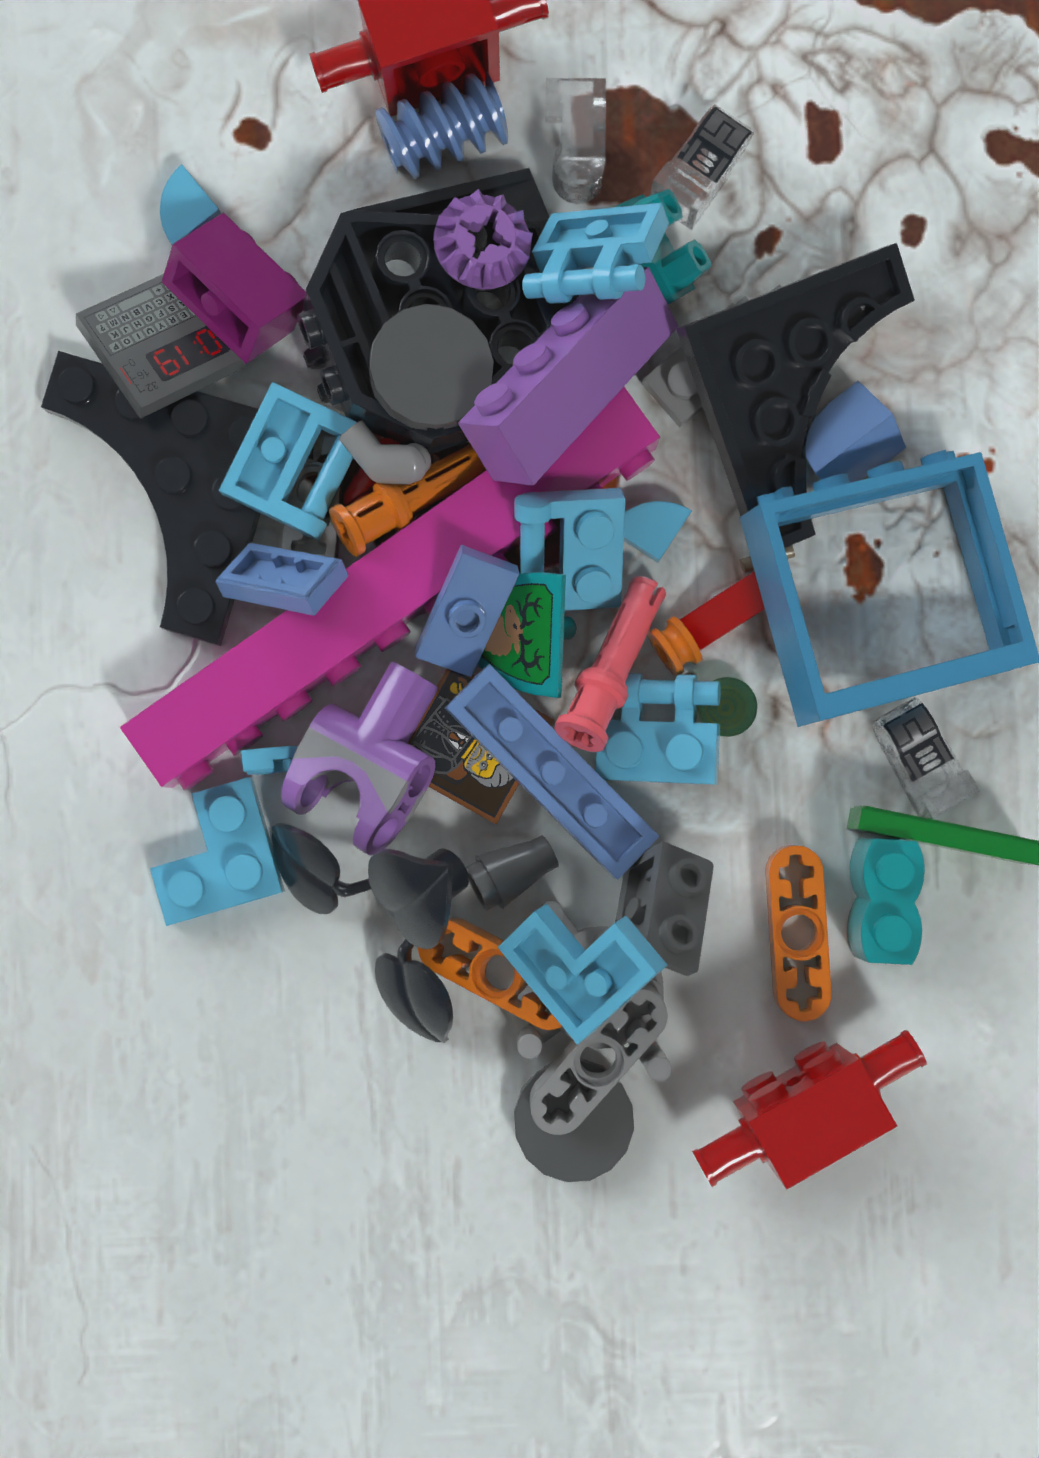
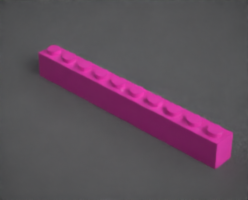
[120,387,660,791]

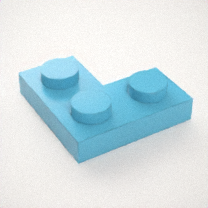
[150,777,285,926]
[498,904,668,1045]

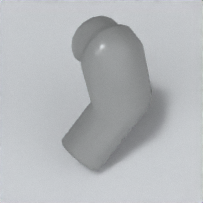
[339,420,431,484]

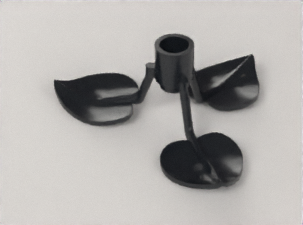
[271,823,469,1043]

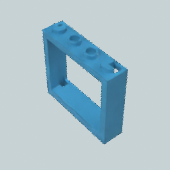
[740,450,1039,727]

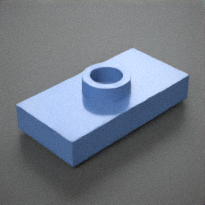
[215,543,349,616]
[415,545,519,677]

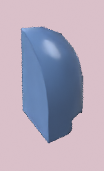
[806,381,906,482]

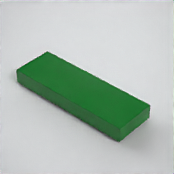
[846,806,1039,866]

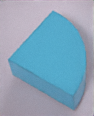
[160,164,221,245]
[624,501,692,563]
[241,746,298,776]

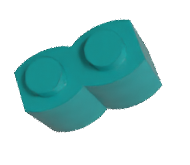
[847,838,925,965]

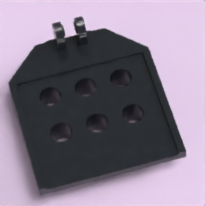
[297,168,580,454]

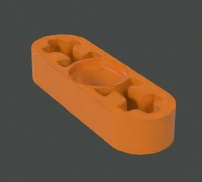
[765,845,831,1021]
[418,917,562,1030]

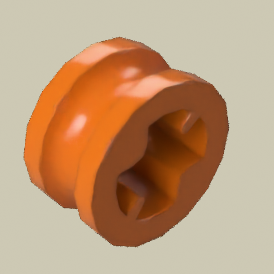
[648,616,703,677]

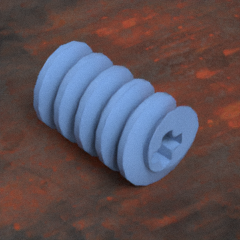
[375,71,508,179]

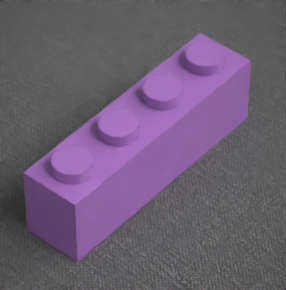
[458,267,679,485]

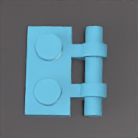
[522,203,669,304]
[595,673,721,785]

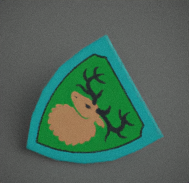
[477,572,577,698]

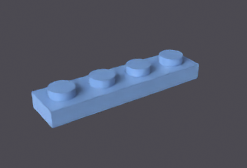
[444,664,660,880]

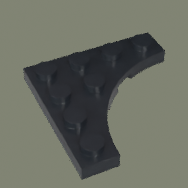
[676,243,915,548]
[41,351,261,646]

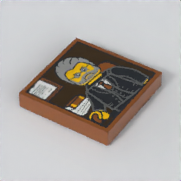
[408,668,555,825]

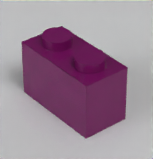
[161,212,305,364]

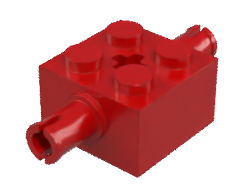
[309,0,549,117]
[692,1030,927,1190]

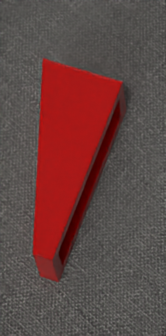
[679,571,765,650]

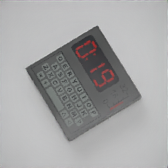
[76,274,244,419]

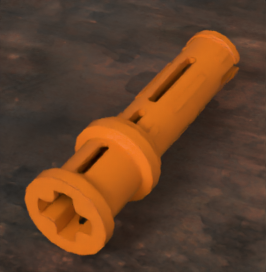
[329,444,486,557]

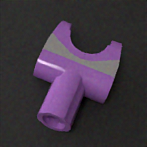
[281,662,439,856]

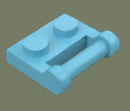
[219,382,357,541]
[514,488,625,611]

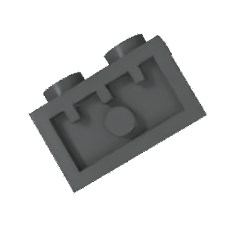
[615,841,714,976]

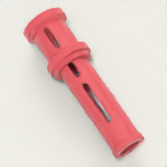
[554,576,666,752]

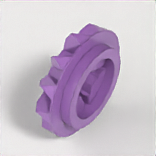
[434,189,533,289]

